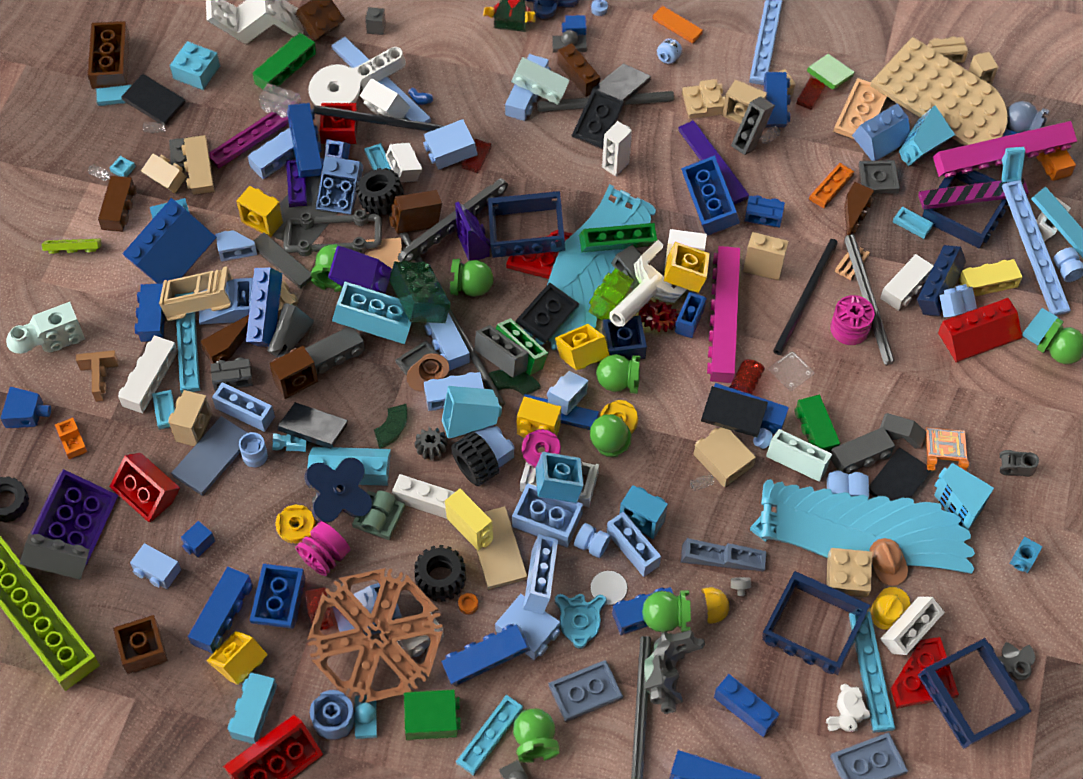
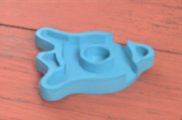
[555,594,606,648]

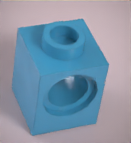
[1009,537,1043,573]

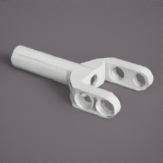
[610,240,687,326]

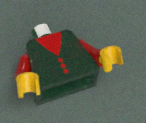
[483,0,535,32]

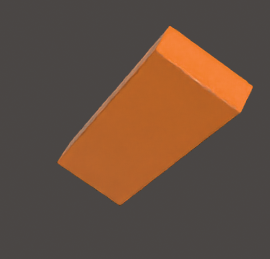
[652,6,703,44]
[809,163,854,209]

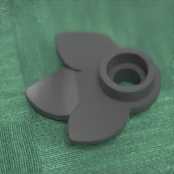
[998,642,1035,680]

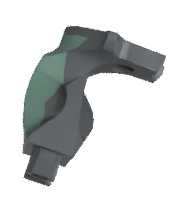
[644,630,705,714]

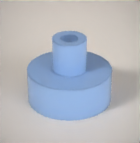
[591,0,608,16]
[753,428,772,449]

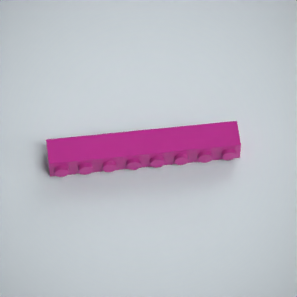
[933,121,1077,178]
[707,246,740,383]

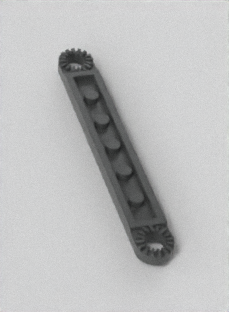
[397,178,508,265]

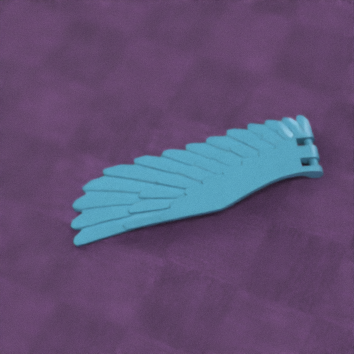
[524,184,656,350]
[761,479,975,574]

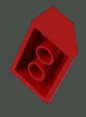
[109,452,180,522]

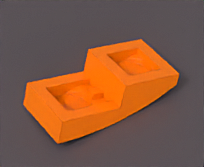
[55,418,87,459]

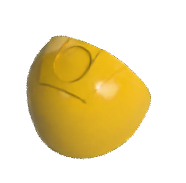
[701,587,729,623]

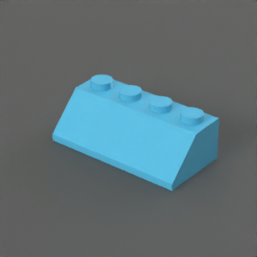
[307,447,391,486]

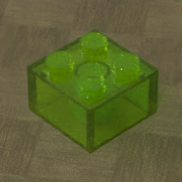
[588,268,634,321]

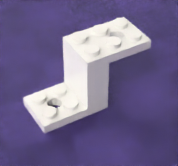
[206,0,303,44]

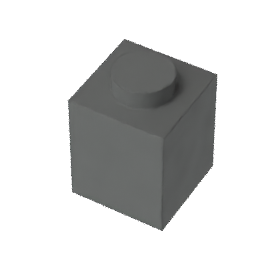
[365,7,386,35]

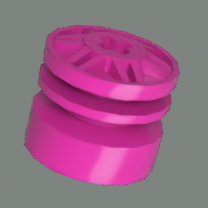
[830,295,875,345]
[295,522,350,576]

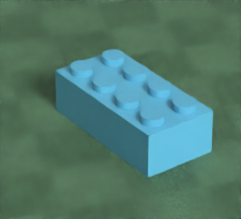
[332,282,417,344]

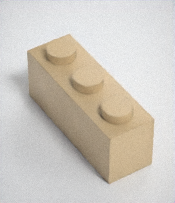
[182,135,215,195]

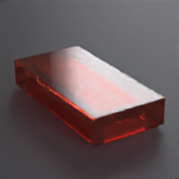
[796,77,826,110]
[462,139,492,173]

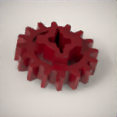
[638,299,679,332]

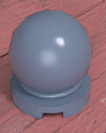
[1006,101,1050,133]

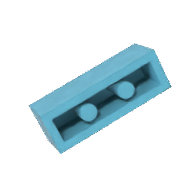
[228,672,277,744]

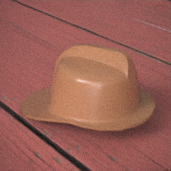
[407,353,449,391]
[870,538,908,586]

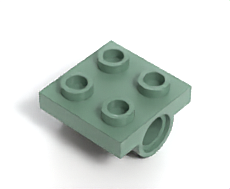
[352,490,405,540]

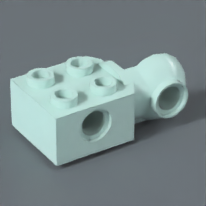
[6,302,85,354]

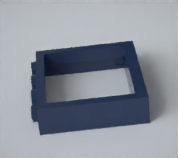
[922,169,1009,249]
[488,191,566,258]
[762,571,870,675]
[918,638,1032,750]

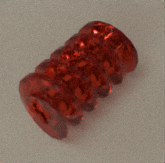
[729,359,765,395]

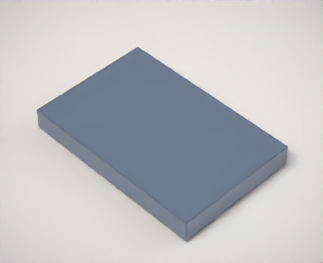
[548,660,623,722]
[830,732,908,779]

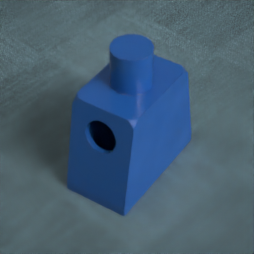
[0,387,51,428]

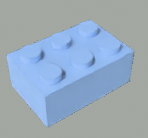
[512,483,583,548]

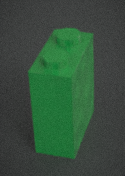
[404,690,461,740]

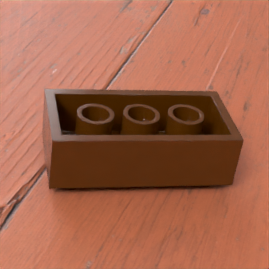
[88,21,130,89]

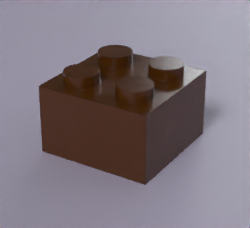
[295,0,345,42]
[269,346,318,399]
[113,615,168,674]

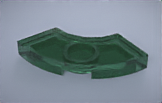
[489,369,541,396]
[374,404,408,449]

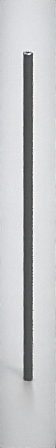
[388,212,505,407]

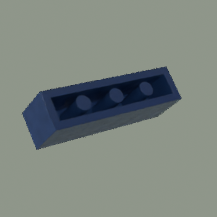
[917,245,966,316]

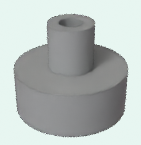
[731,577,751,596]

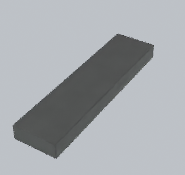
[253,233,312,289]

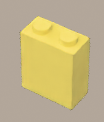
[445,489,493,550]

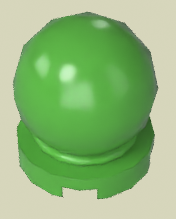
[310,244,343,292]
[450,258,494,297]
[1036,317,1083,364]
[596,354,641,394]
[590,414,632,457]
[642,590,691,633]
[513,708,559,763]

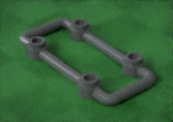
[283,209,382,257]

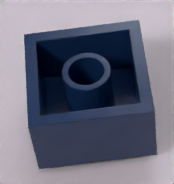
[602,315,647,361]

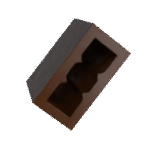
[390,190,442,234]

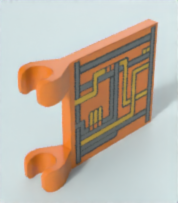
[925,427,969,471]

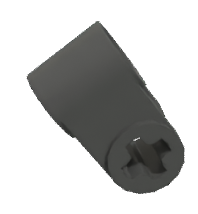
[999,450,1039,477]

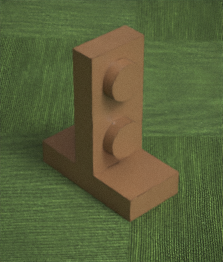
[76,350,118,402]

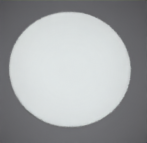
[591,571,627,605]

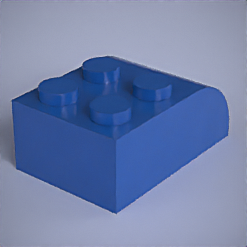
[250,564,306,629]

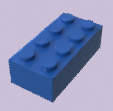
[681,156,740,236]

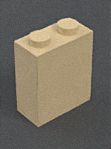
[743,232,788,281]
[694,427,756,488]

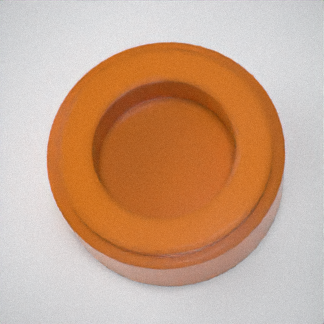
[458,593,479,615]

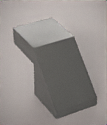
[880,413,926,449]

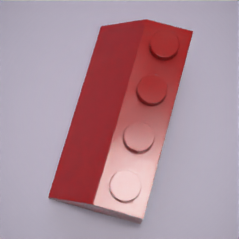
[938,298,1023,362]
[223,714,323,779]

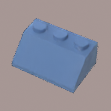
[852,103,910,161]

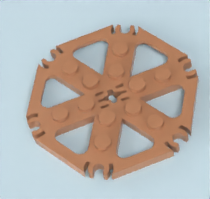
[307,568,443,703]

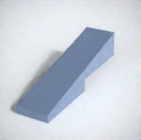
[681,538,766,571]

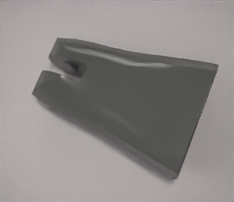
[268,303,314,358]

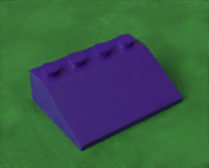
[30,469,118,566]

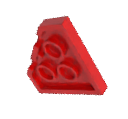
[506,230,573,279]
[891,637,959,709]

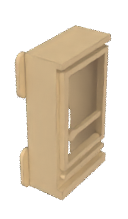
[159,266,233,321]

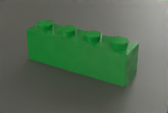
[252,32,317,94]
[579,223,657,253]

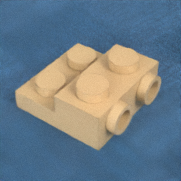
[682,79,725,119]

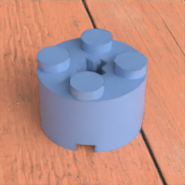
[310,690,355,740]

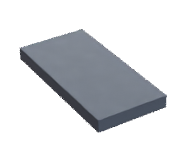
[171,416,247,496]

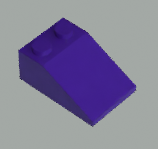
[455,202,491,261]
[328,246,392,294]

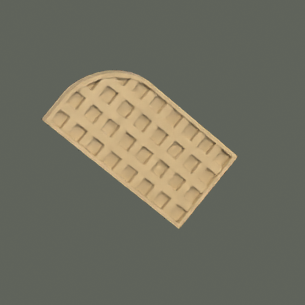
[870,37,1007,146]

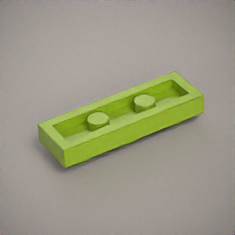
[42,238,102,254]

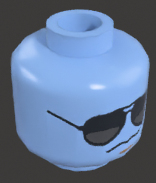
[657,38,682,64]

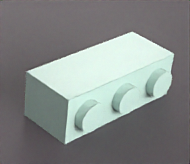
[511,57,569,104]
[766,429,832,481]

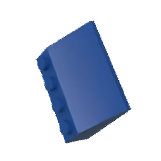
[122,198,217,284]

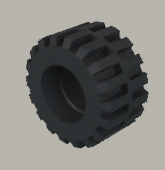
[356,168,405,215]
[452,432,499,486]
[414,545,466,602]

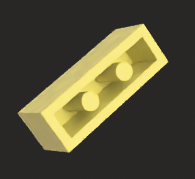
[958,259,1022,296]

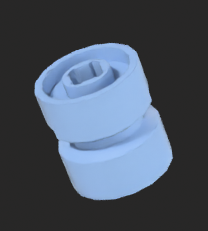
[1053,247,1083,282]
[239,432,268,468]
[574,523,611,559]

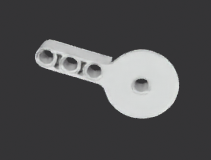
[309,47,406,106]

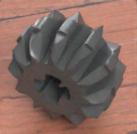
[414,426,448,461]

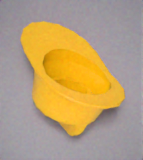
[870,587,910,630]

